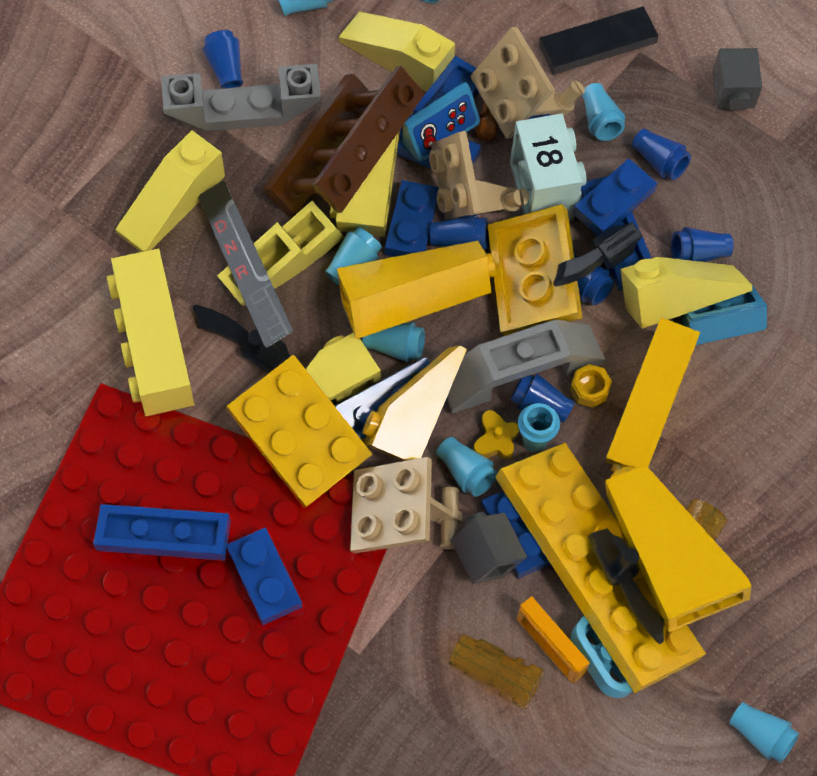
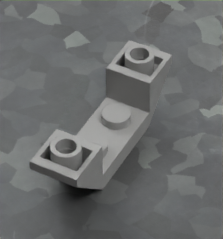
[161,64,321,131]
[446,319,605,414]

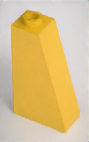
[337,241,496,338]
[605,317,700,473]
[605,464,752,632]

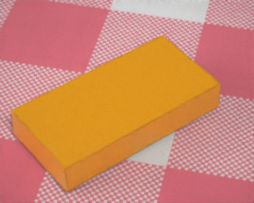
[517,596,590,683]

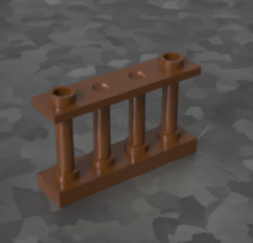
[262,66,425,216]

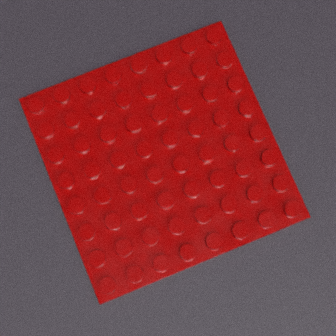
[0,383,388,776]

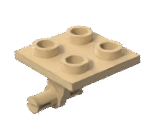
[470,27,585,139]
[429,131,529,220]
[350,457,462,553]

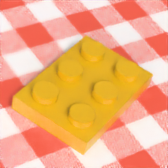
[488,204,583,336]
[226,354,372,508]

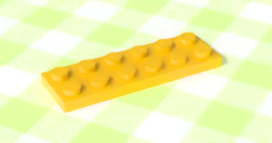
[495,443,706,693]

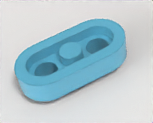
[571,616,633,698]

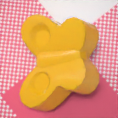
[473,410,519,460]

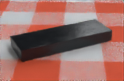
[539,6,659,75]

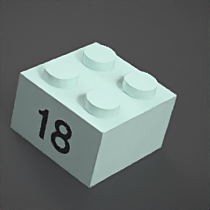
[510,113,586,222]

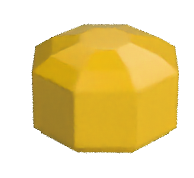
[570,364,612,408]

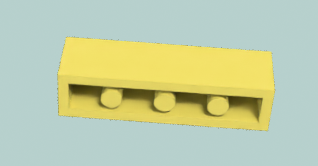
[107,248,195,417]

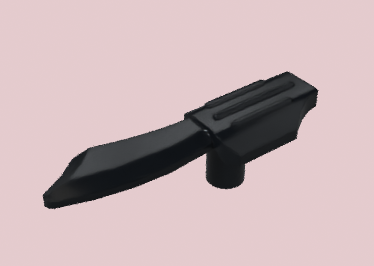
[553,222,643,287]
[193,305,291,373]
[588,528,664,644]

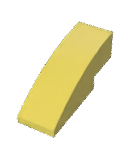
[217,201,345,306]

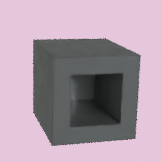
[713,48,762,111]
[450,512,527,584]

